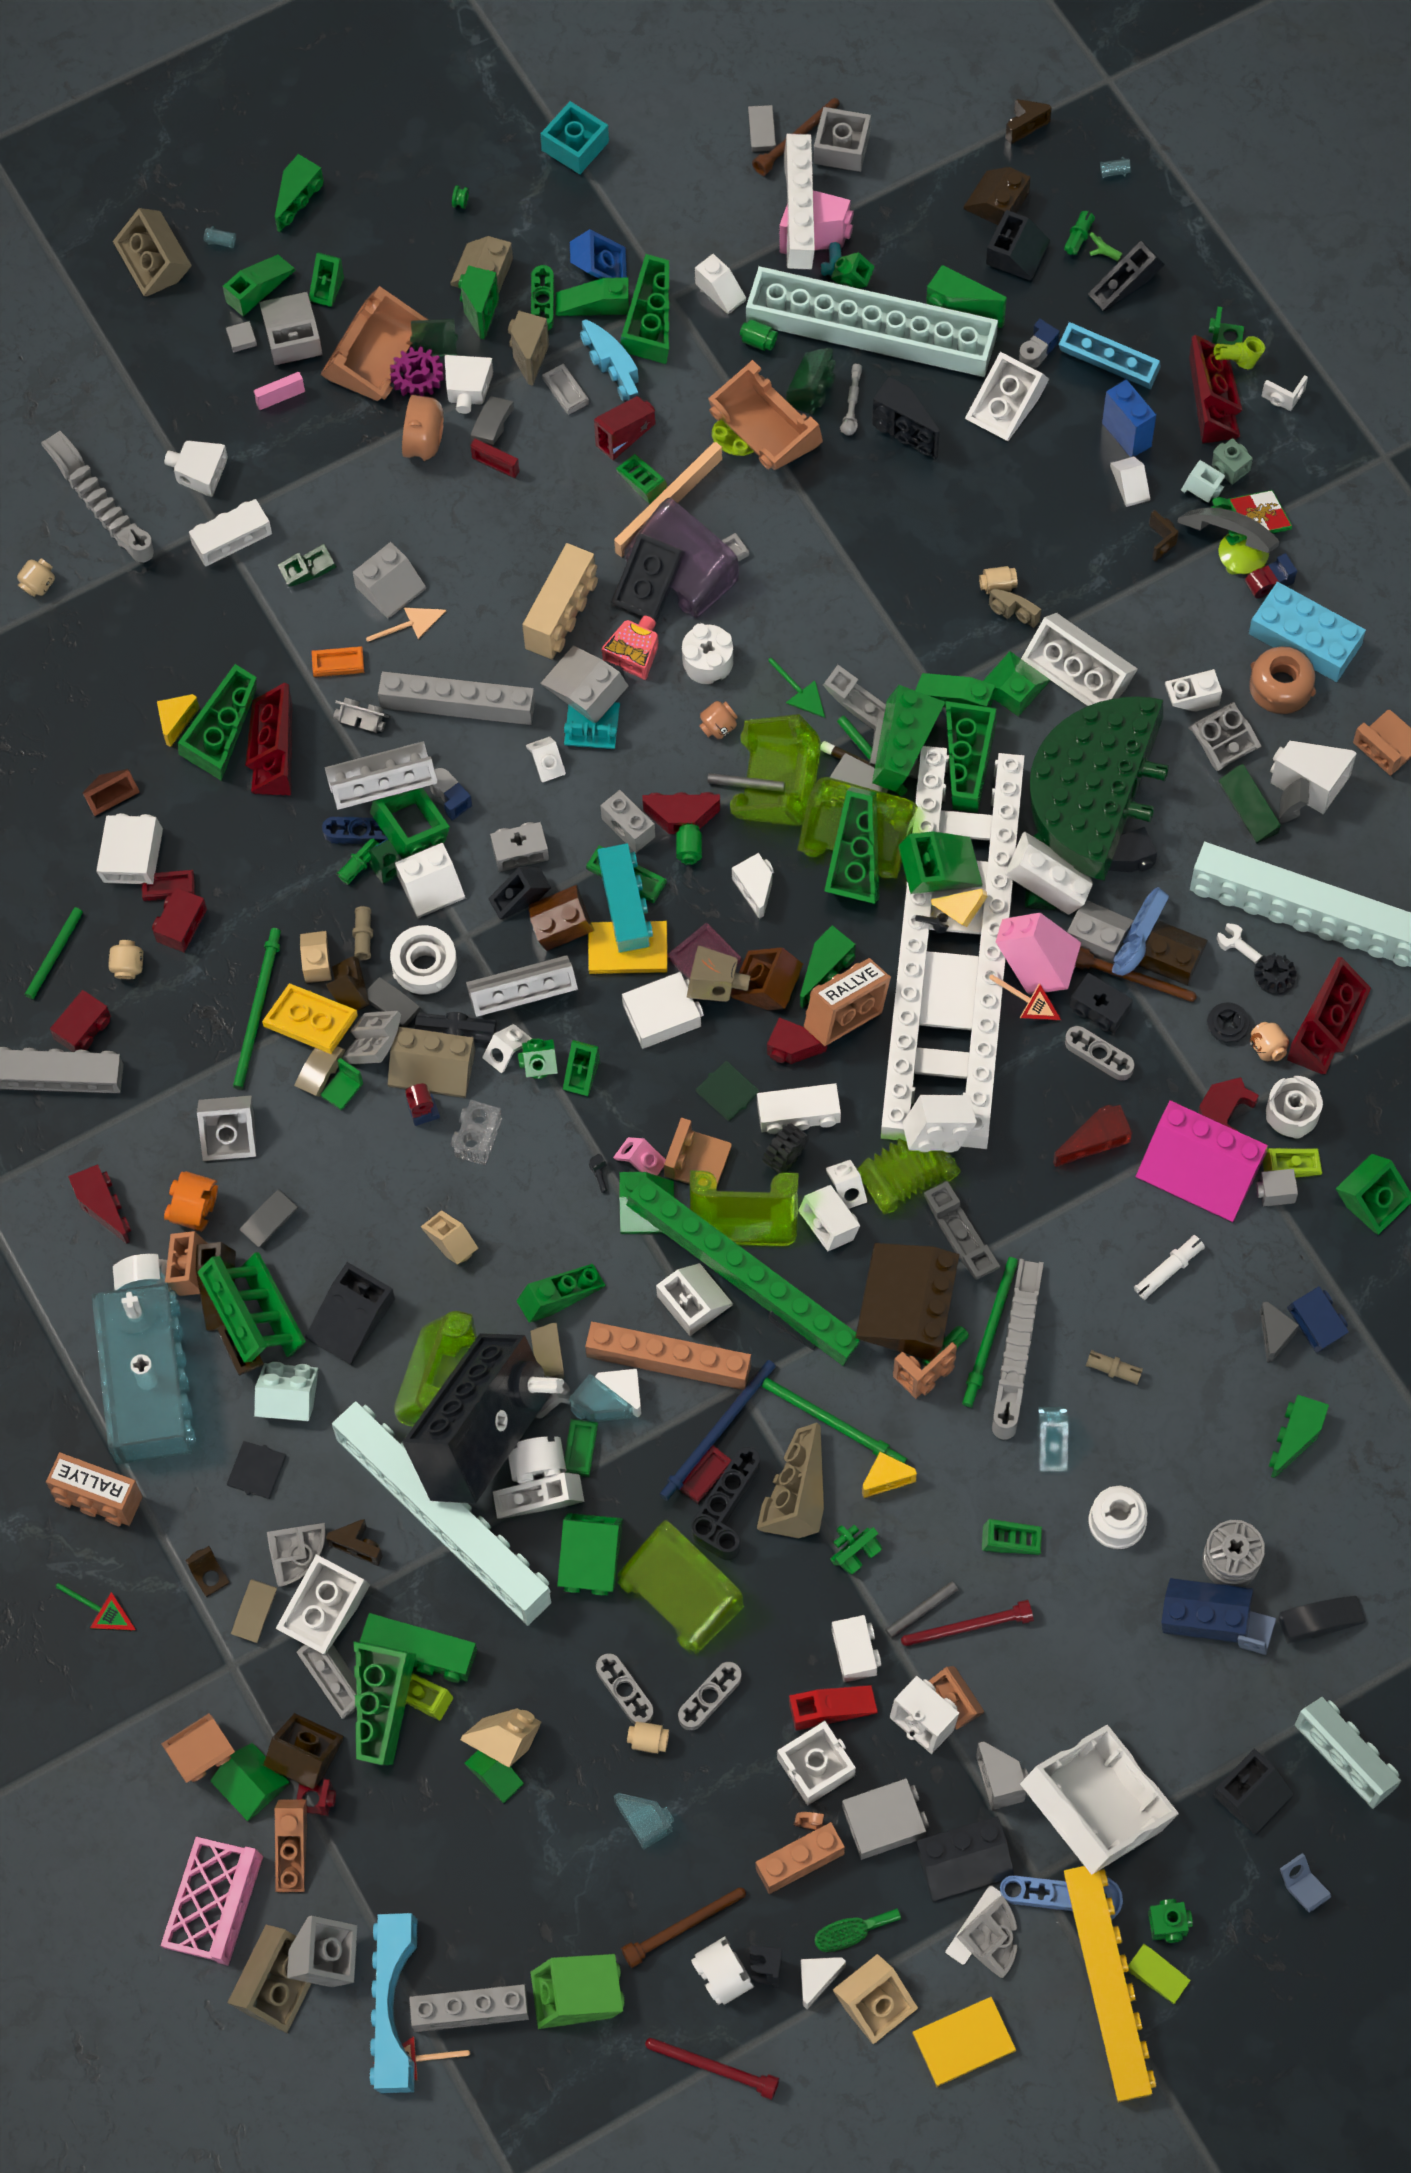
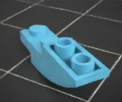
[580,319,639,401]

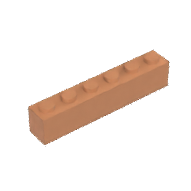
[585,1321,751,1390]

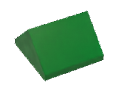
[211,1743,290,1822]

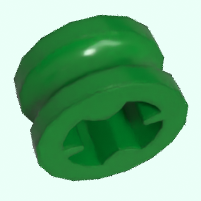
[452,185,469,209]

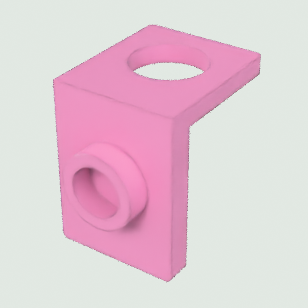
[613,1137,666,1175]

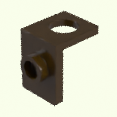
[1149,510,1179,562]
[185,1546,230,1597]

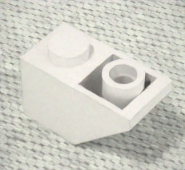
[1165,669,1222,712]

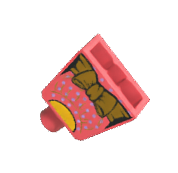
[602,616,658,680]

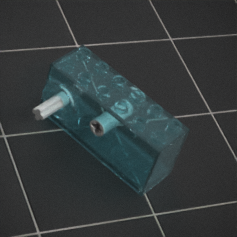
[92,1282,196,1465]

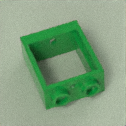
[370,787,450,859]

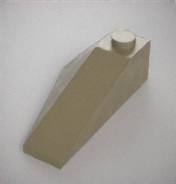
[757,1423,824,1538]

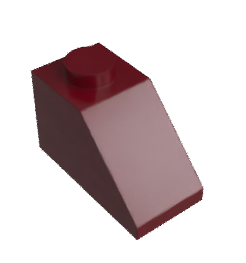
[767,1018,828,1064]

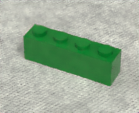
[360,1613,477,1683]

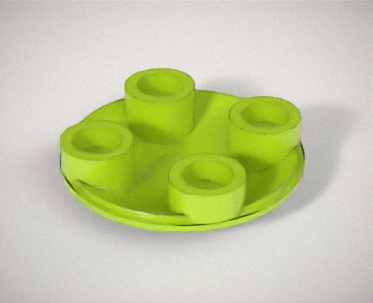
[711,419,754,456]
[1219,534,1269,575]

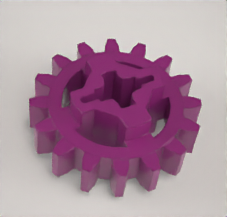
[390,347,444,396]

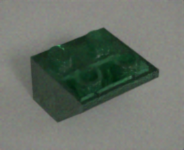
[786,348,836,415]

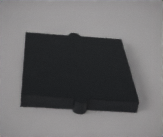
[227,1441,286,1499]

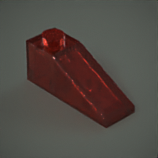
[1053,1105,1132,1167]

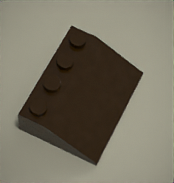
[855,1243,960,1361]

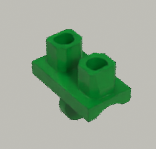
[830,1525,882,1574]

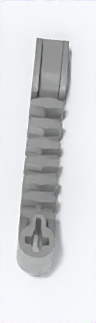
[41,431,154,562]
[992,1259,1044,1439]

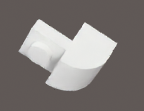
[113,1254,172,1294]

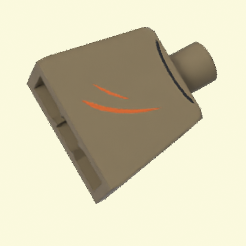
[687,946,750,1002]

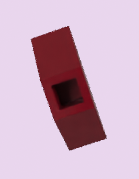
[642,792,720,834]

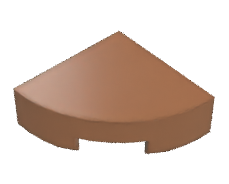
[794,1812,824,1830]

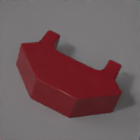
[1198,1077,1259,1131]

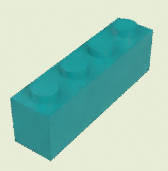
[597,843,653,953]

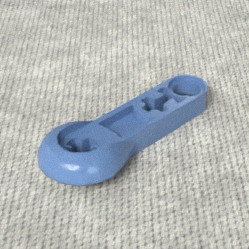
[1112,887,1169,976]
[1000,1876,1123,1920]

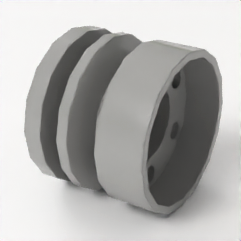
[1202,1520,1265,1587]

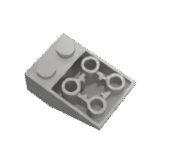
[259,292,323,365]

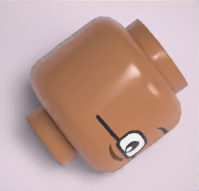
[699,701,738,739]

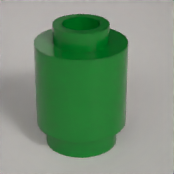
[739,319,778,351]
[676,824,702,865]

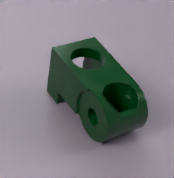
[369,839,400,884]

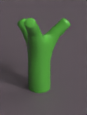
[1090,232,1123,262]

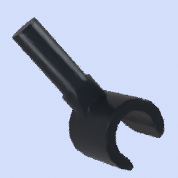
[915,913,949,933]
[589,1154,607,1193]

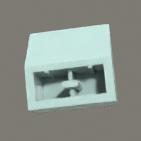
[255,1362,318,1421]

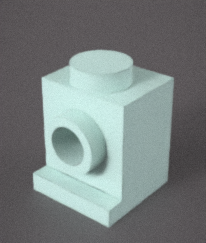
[1181,460,1225,502]

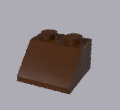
[529,885,594,951]
[730,947,803,1010]

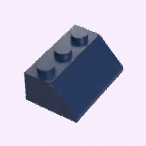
[1161,1578,1253,1642]

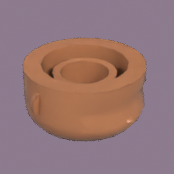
[402,395,444,461]
[1249,646,1316,714]

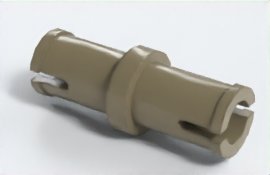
[352,906,373,960]
[1086,1350,1143,1385]

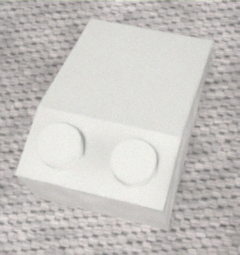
[965,352,1049,441]
[276,1554,370,1655]

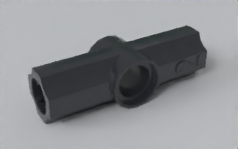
[415,1012,496,1044]

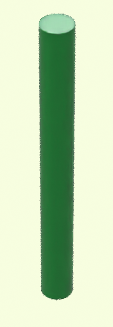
[837,716,908,796]
[25,907,83,999]

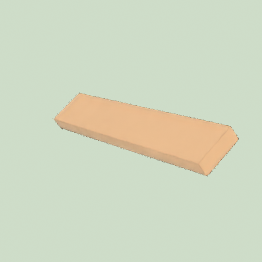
[614,442,722,557]

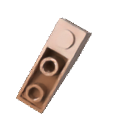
[275,1800,307,1892]

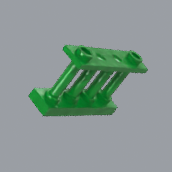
[197,1252,306,1363]

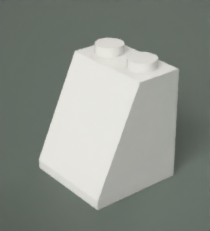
[1270,741,1356,814]

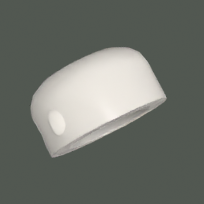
[390,925,457,995]

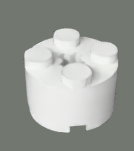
[682,623,733,684]
[1266,1076,1323,1139]
[508,1436,566,1485]
[691,1936,754,2005]

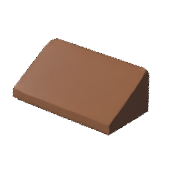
[929,1666,984,1729]

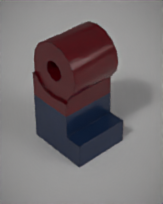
[1245,553,1297,598]
[405,1083,440,1126]

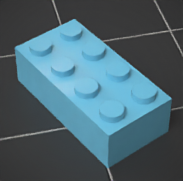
[1249,582,1366,682]

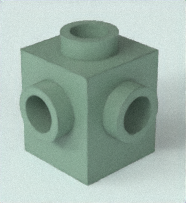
[1212,438,1253,485]

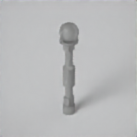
[840,364,862,435]

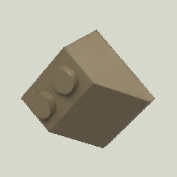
[451,236,513,292]
[508,311,549,385]

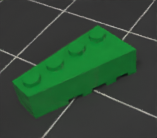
[620,254,669,364]
[178,664,257,781]
[872,685,945,792]
[946,701,997,813]
[824,786,879,904]
[354,1642,416,1765]

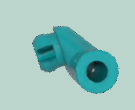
[821,242,842,277]

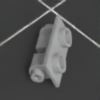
[334,698,389,733]

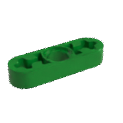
[531,265,554,331]

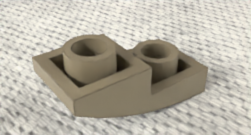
[989,589,1041,628]
[294,1046,345,1097]
[231,1579,277,1643]

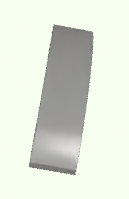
[823,665,886,730]

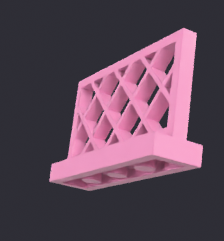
[161,1837,263,1966]

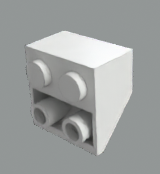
[656,1263,733,1336]

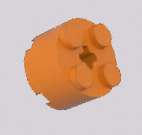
[164,1171,218,1232]

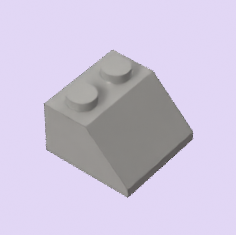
[353,542,426,619]
[1067,900,1134,964]
[197,1096,256,1161]
[976,1742,1028,1810]
[287,1916,357,1987]

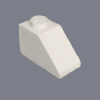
[695,254,746,314]
[732,853,774,919]

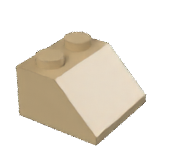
[461,1708,541,1767]
[833,1954,918,2044]

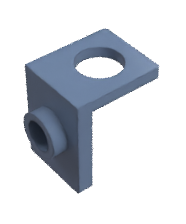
[1238,1611,1276,1655]
[1280,1853,1331,1912]

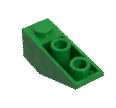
[275,154,324,232]
[223,255,295,316]
[800,925,856,1008]
[516,1263,606,1323]
[1268,1394,1329,1478]

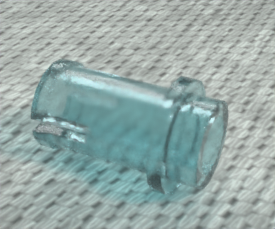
[1100,157,1131,178]
[204,226,236,248]

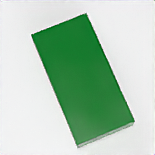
[564,1419,598,1477]

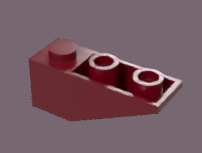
[68,1164,131,1244]

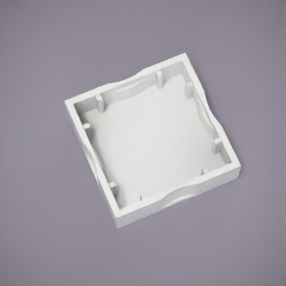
[1020,1725,1179,1874]

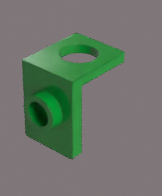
[1209,307,1244,345]
[321,1058,363,1110]

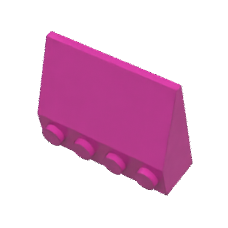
[1136,1101,1268,1223]

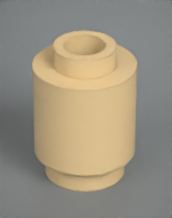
[979,566,1018,594]
[627,1721,669,1754]

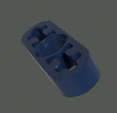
[322,817,387,844]

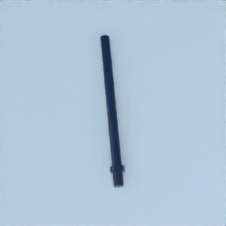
[659,1360,776,1501]

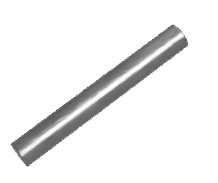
[707,773,785,792]
[885,1581,958,1639]

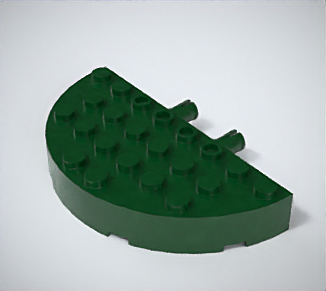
[1030,697,1169,881]

